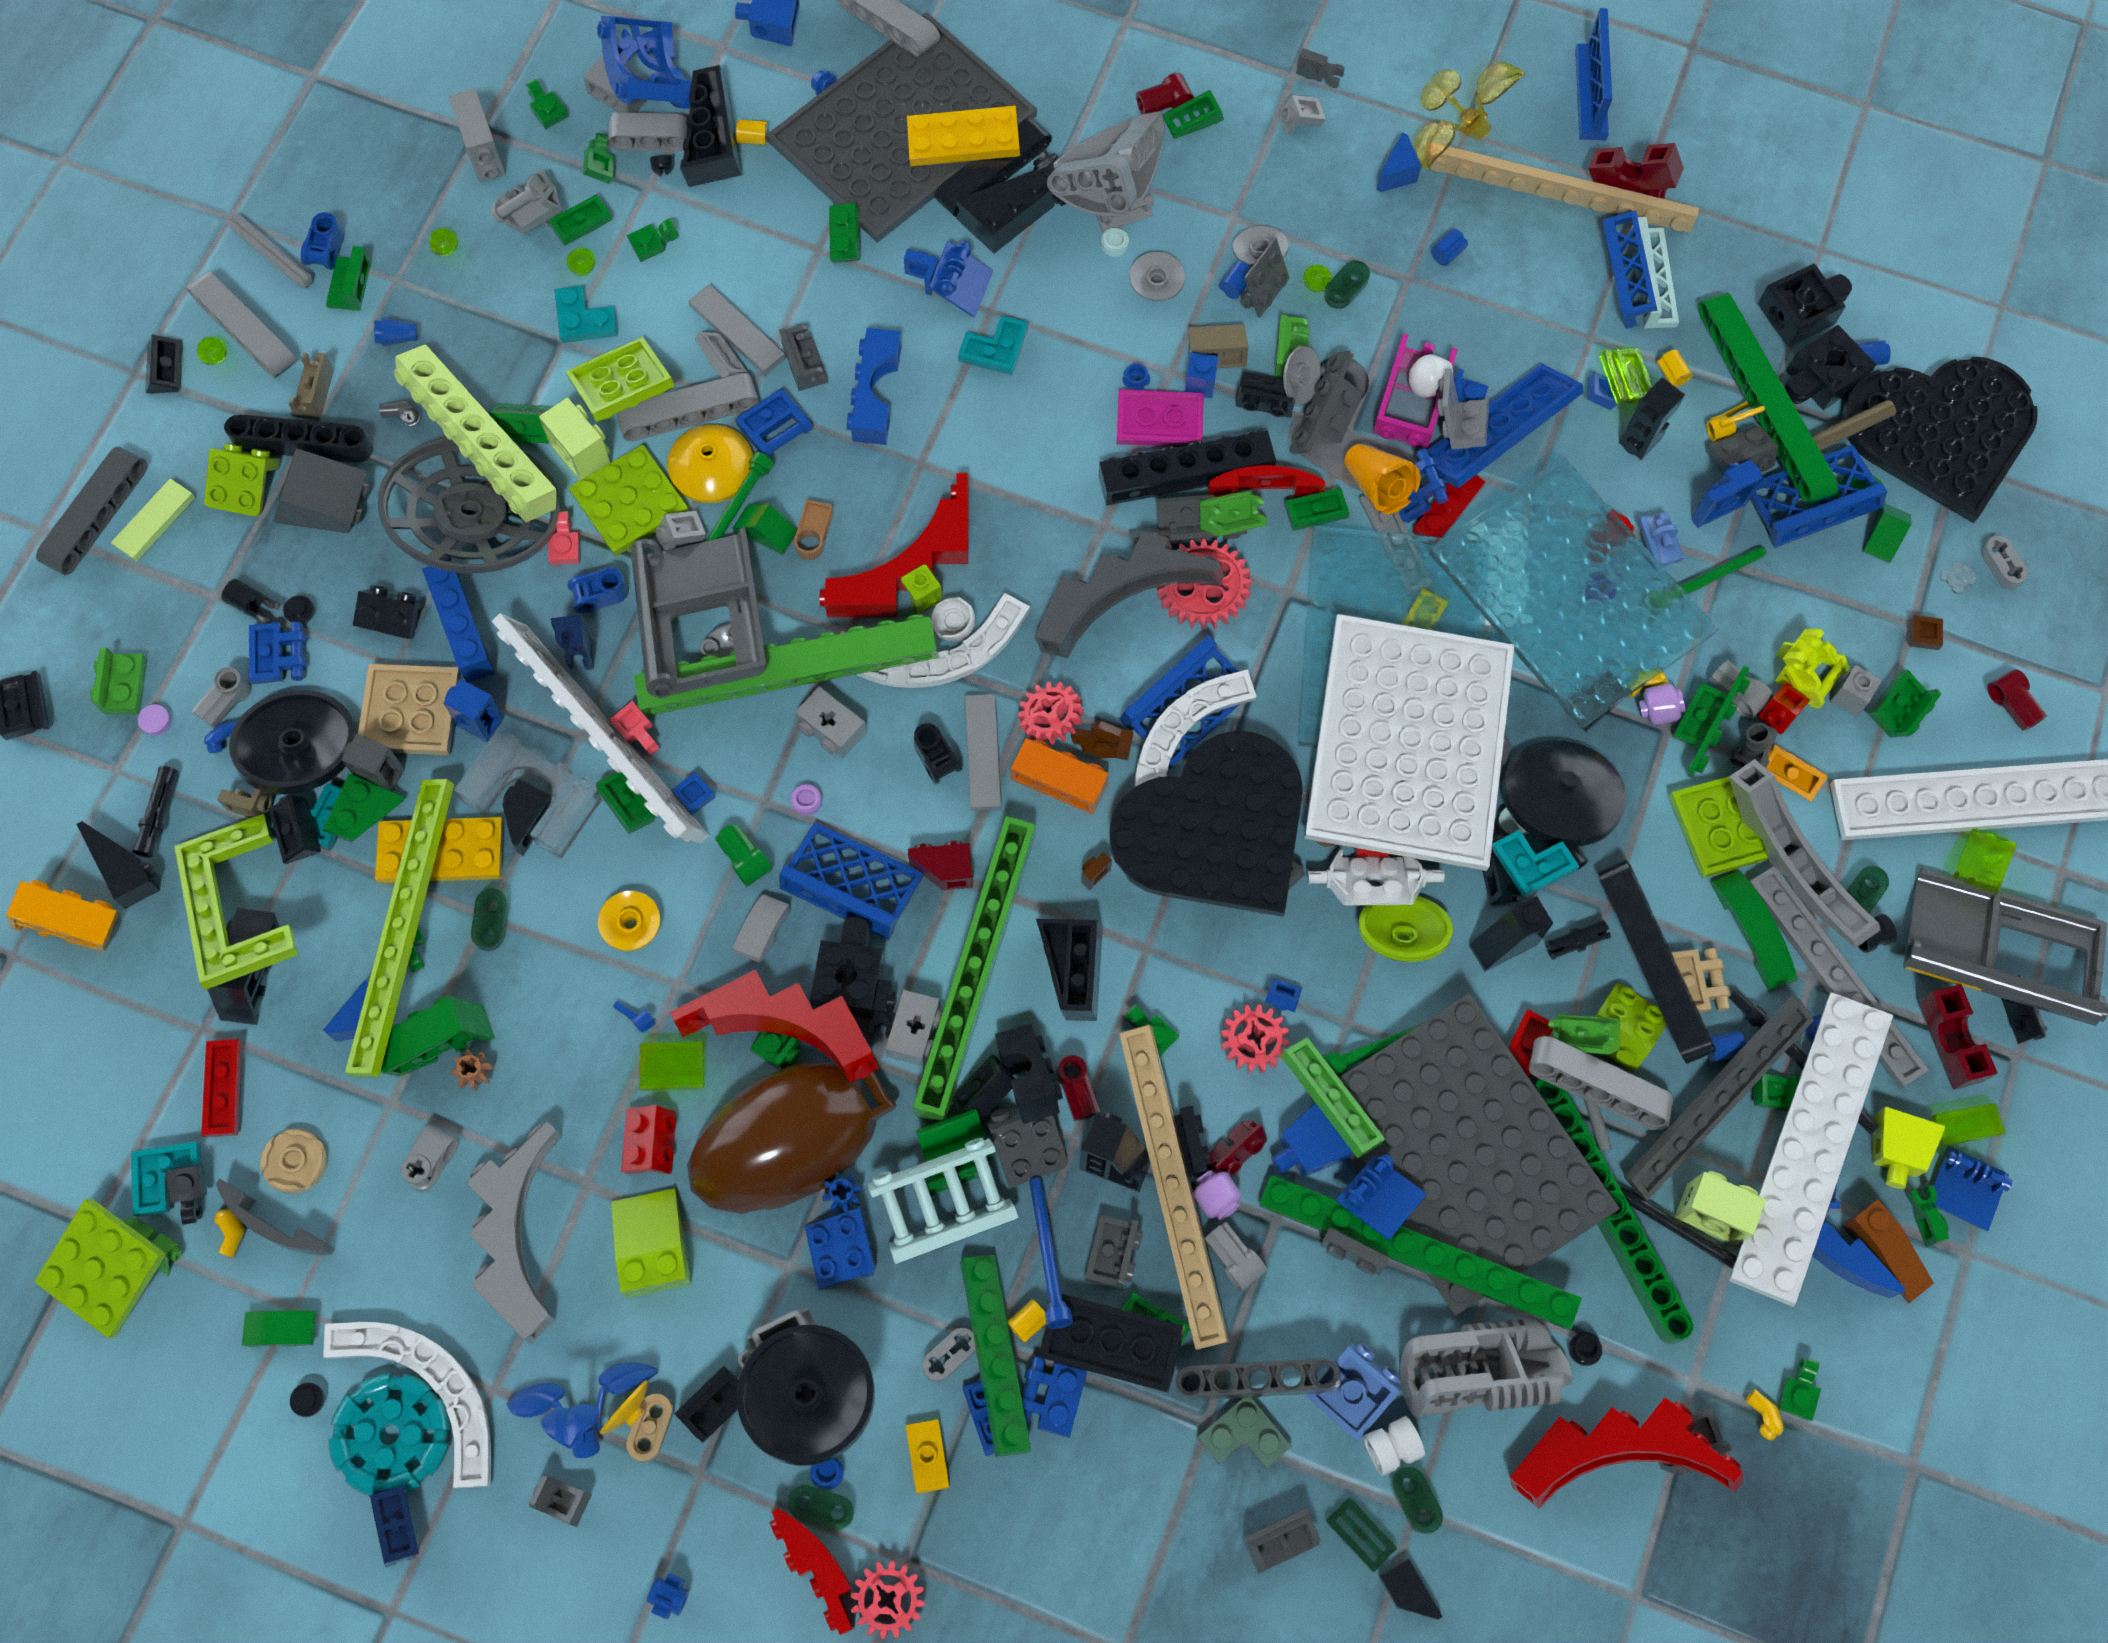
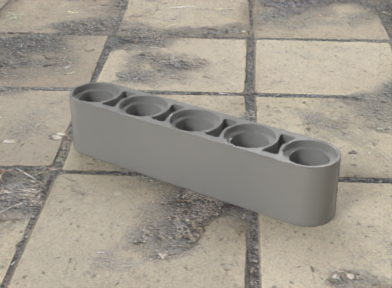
[837,0,940,57]
[186,270,297,378]
[616,373,759,441]
[1529,1036,1673,1131]

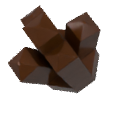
[1071,721,1134,761]

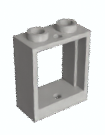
[448,88,505,182]

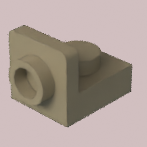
[217,788,273,818]

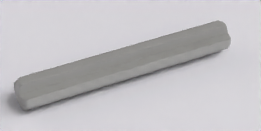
[228,214,313,289]

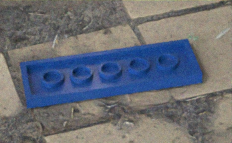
[1417,364,1584,488]

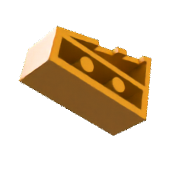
[6,880,118,952]

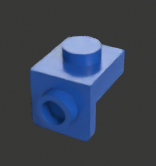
[904,249,939,295]

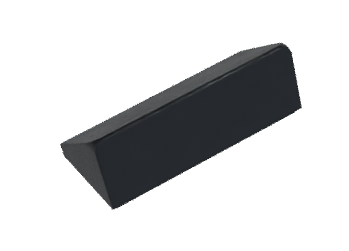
[145,334,182,394]
[269,795,321,864]
[952,1054,1015,1122]

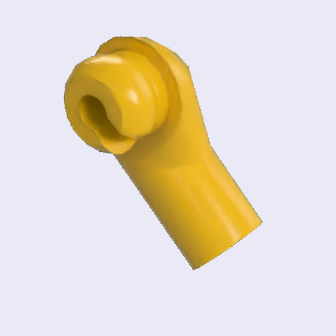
[214,1209,245,1258]

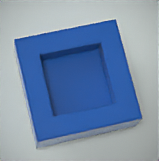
[1587,372,1618,410]
[671,772,715,816]
[1265,978,1302,1012]

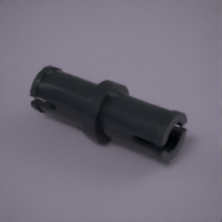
[1545,920,1611,960]

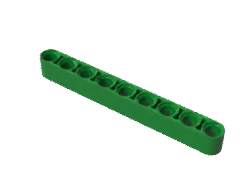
[1698,292,1838,504]
[1534,1079,1694,1344]

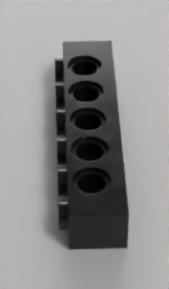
[1098,430,1276,506]

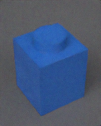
[1185,352,1219,399]

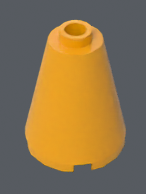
[1344,444,1421,515]

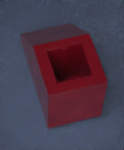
[908,841,973,890]

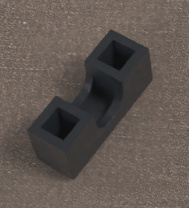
[1619,377,1685,460]
[995,1023,1063,1124]

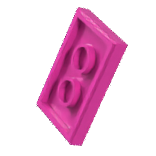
[1116,389,1204,447]

